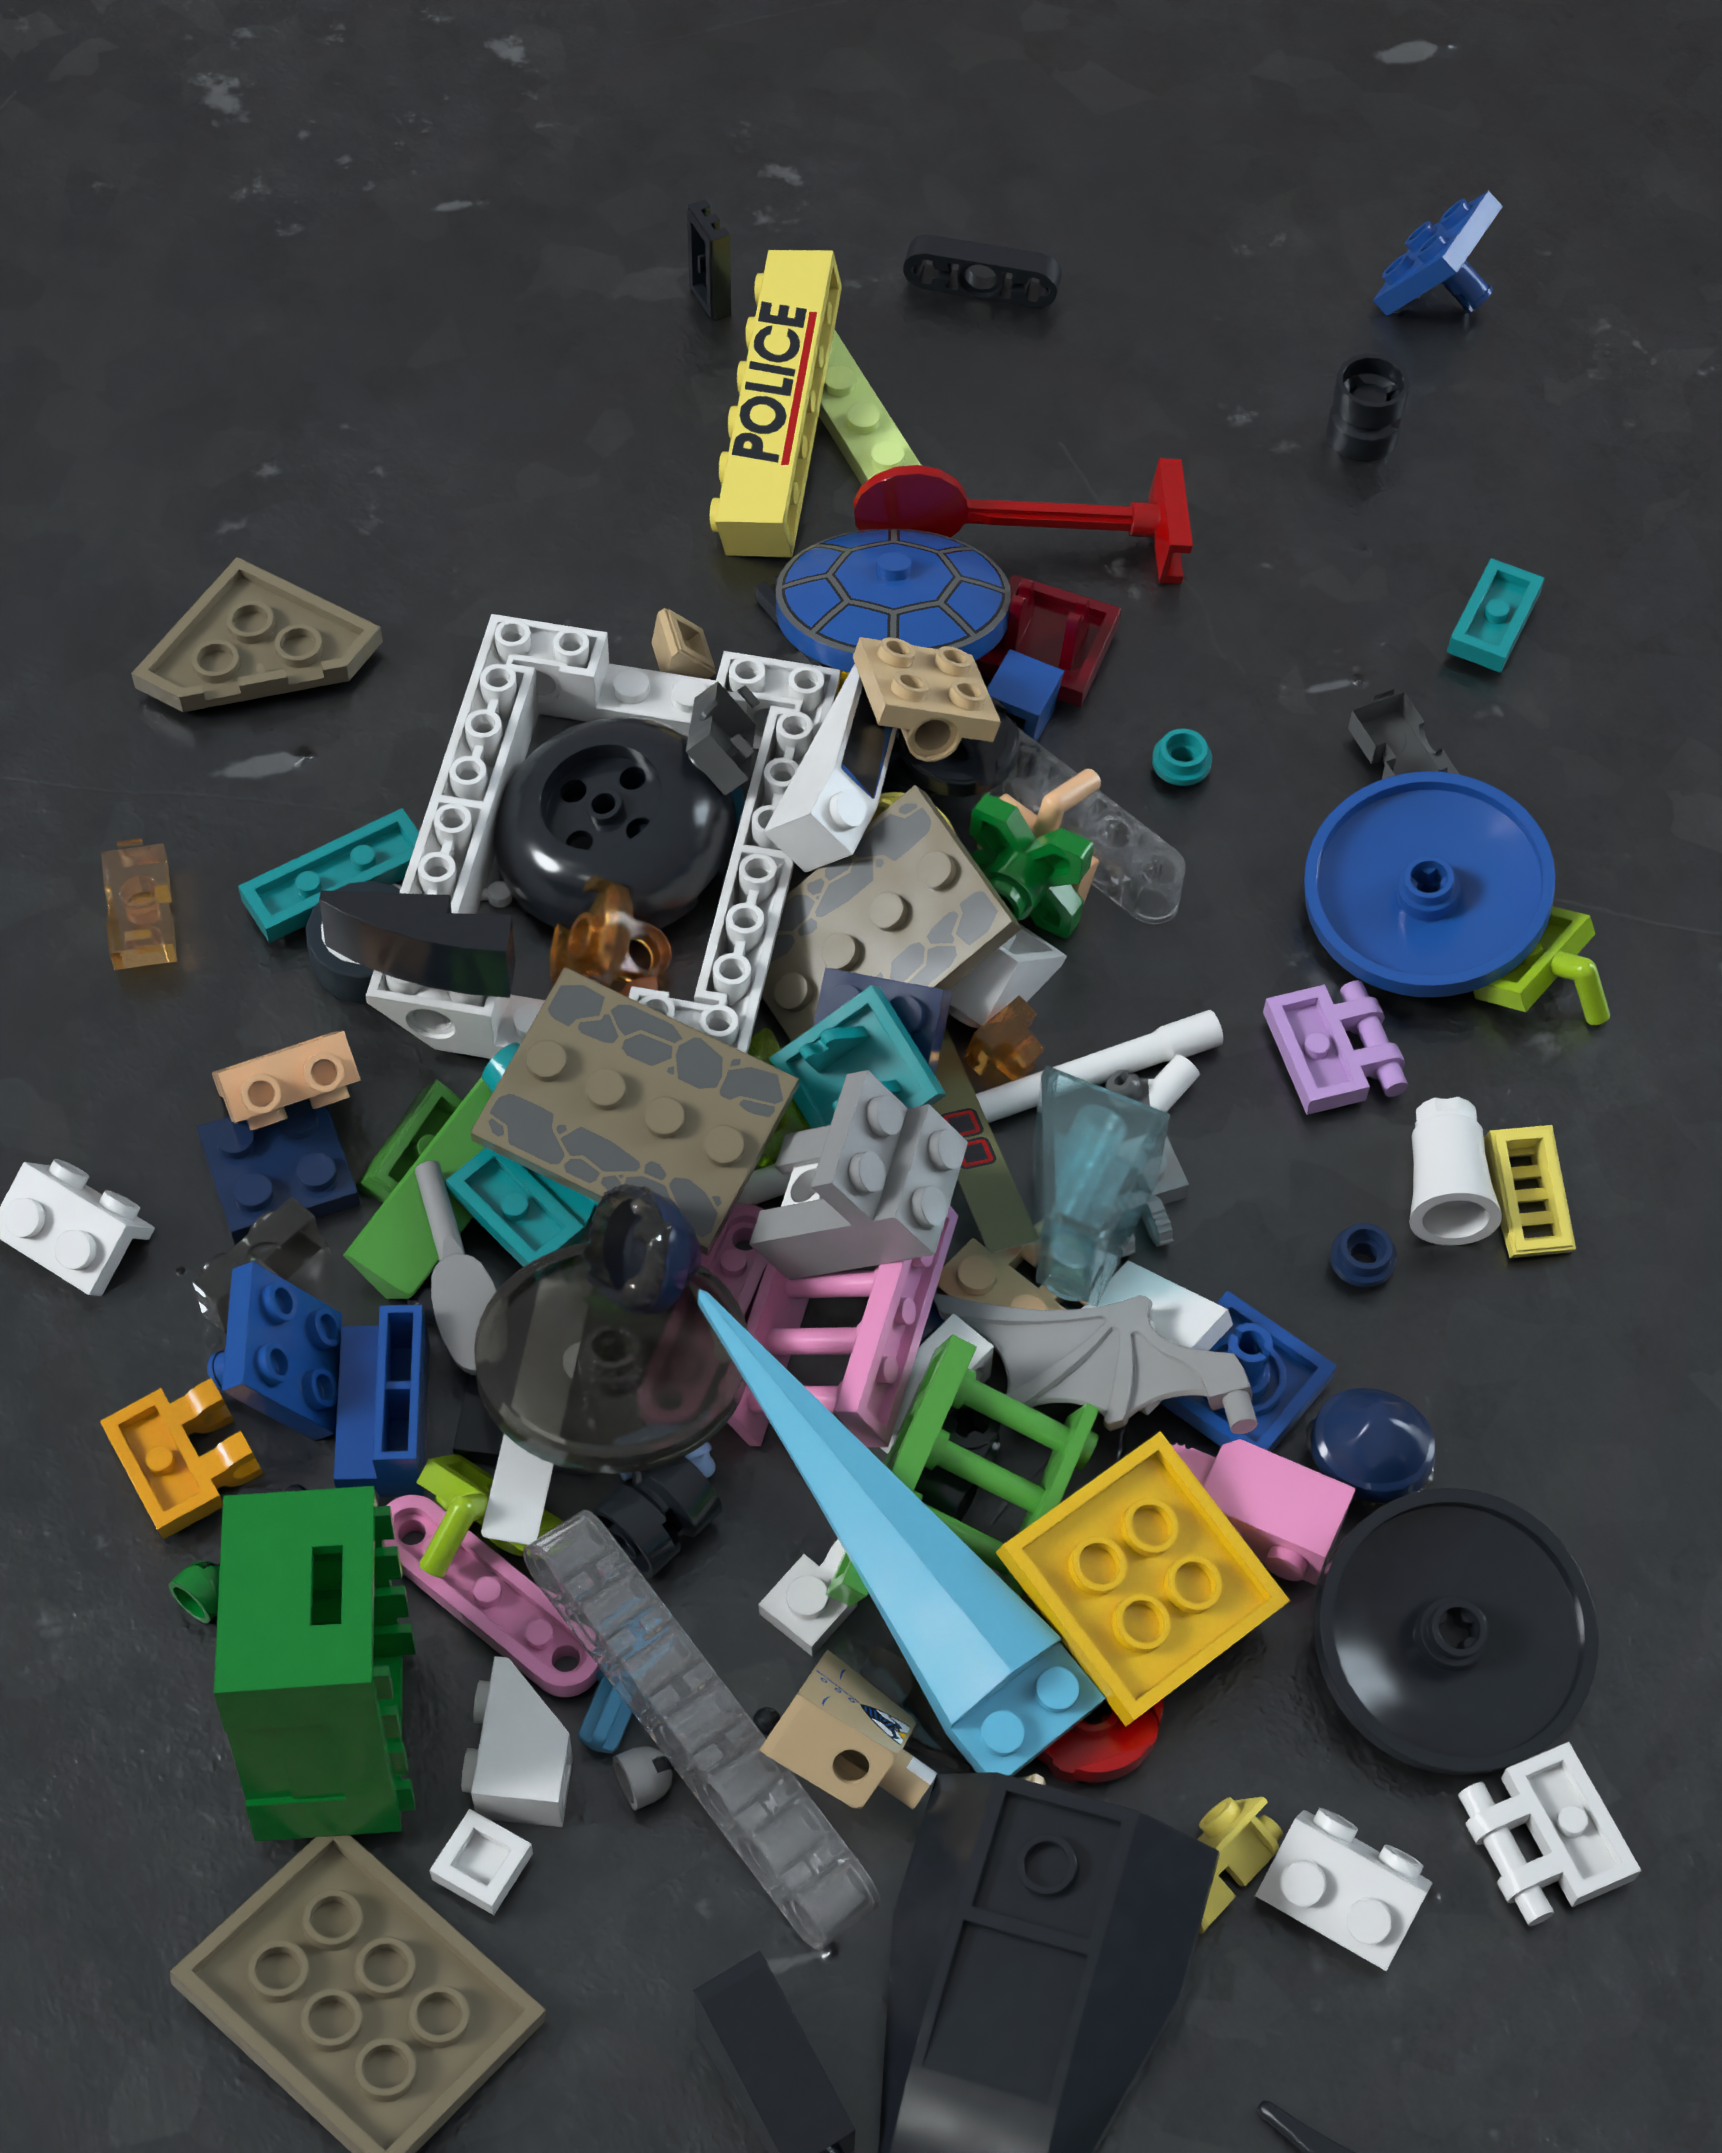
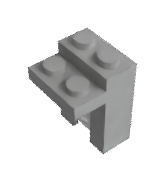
[749,1070,968,1280]

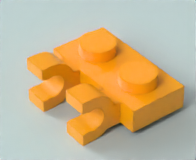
[100,1378,264,1540]

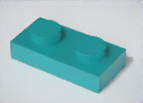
[1446,558,1545,673]

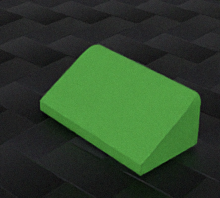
[355,1080,463,1203]

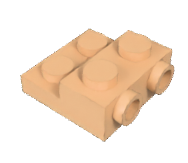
[212,1031,361,1131]

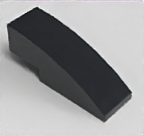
[319,891,516,998]

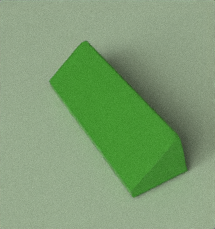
[343,1076,492,1299]

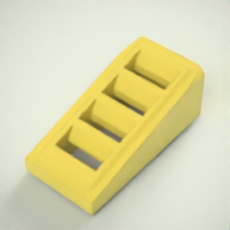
[1484,1125,1576,1258]

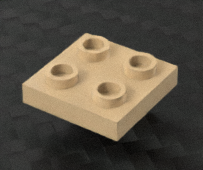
[853,637,1001,762]

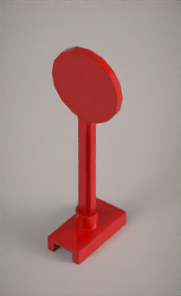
[853,458,1193,584]

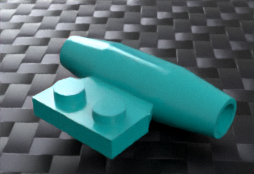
[446,1042,613,1279]

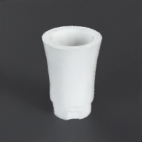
[1409,1097,1502,1246]

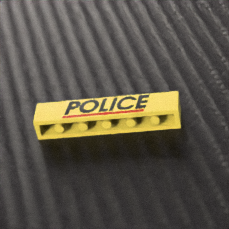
[710,250,842,557]

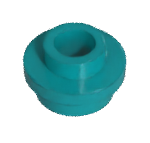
[1152,729,1212,786]

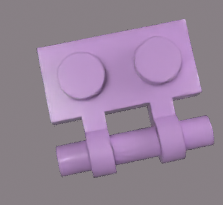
[1263,980,1409,1115]

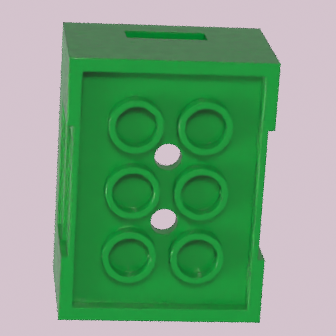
[214,1486,416,1842]

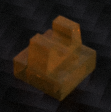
[963,995,1044,1081]

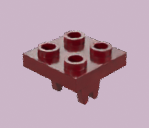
[975,574,1121,707]

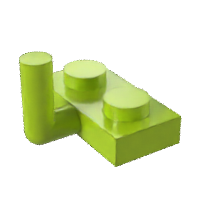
[1473,906,1610,1025]
[416,1454,567,1578]

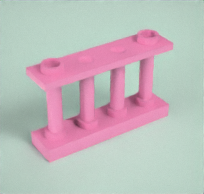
[717,1206,958,1447]

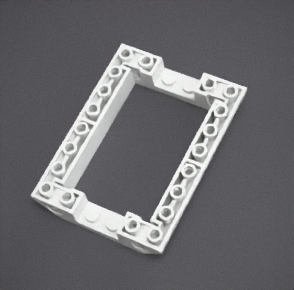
[366,614,841,1059]

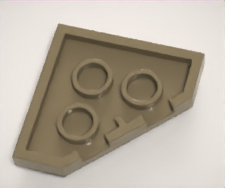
[131,557,383,712]

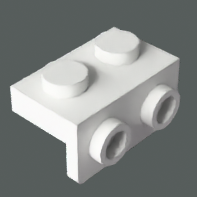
[0,1159,155,1296]
[1255,1808,1433,1971]

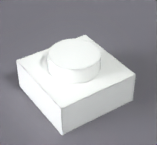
[429,1809,533,1915]

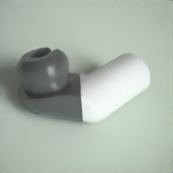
[1106,1054,1200,1116]

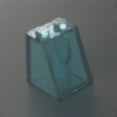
[1033,1065,1170,1307]

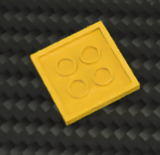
[996,1431,1290,1726]

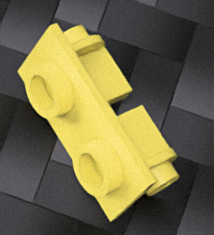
[1197,1796,1283,1934]

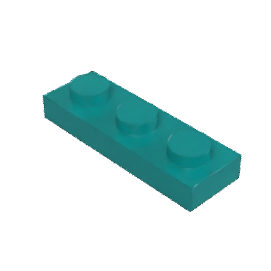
[238,808,419,943]

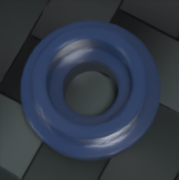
[1330,1223,1397,1288]

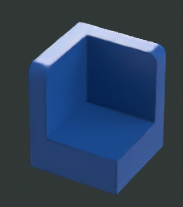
[987,649,1064,755]

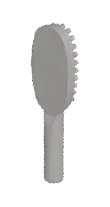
[414,1161,506,1376]

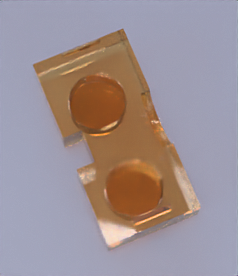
[101,838,177,970]

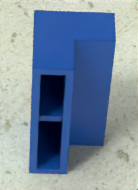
[333,1305,430,1497]

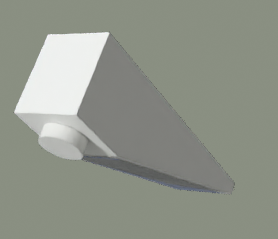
[763,664,897,873]

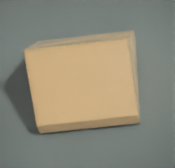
[651,608,716,679]

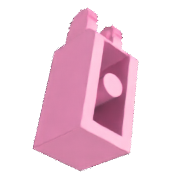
[1172,1439,1356,1585]

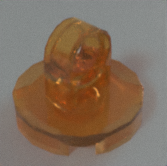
[550,876,672,988]

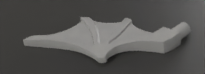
[934,1294,1258,1434]

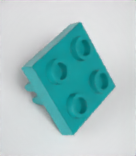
[769,985,947,1129]

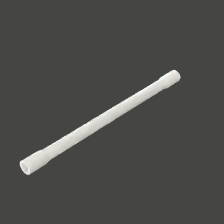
[736,1010,1223,1205]

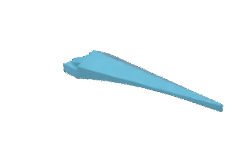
[698,1289,1106,1776]

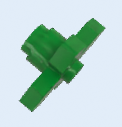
[969,794,1094,939]

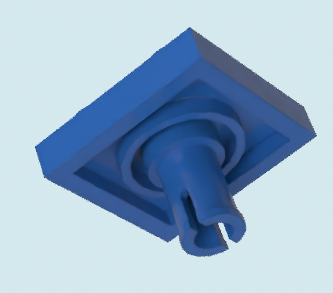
[1373,190,1503,316]
[207,1261,342,1441]
[1160,1290,1337,1452]

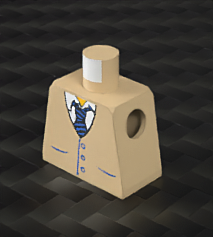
[759,1650,937,1810]

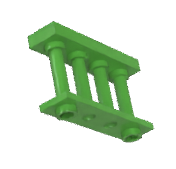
[826,1334,1099,1607]

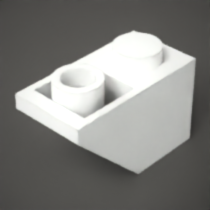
[461,1656,573,1828]

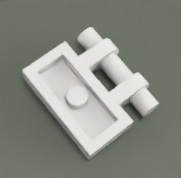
[1458,1742,1641,1926]

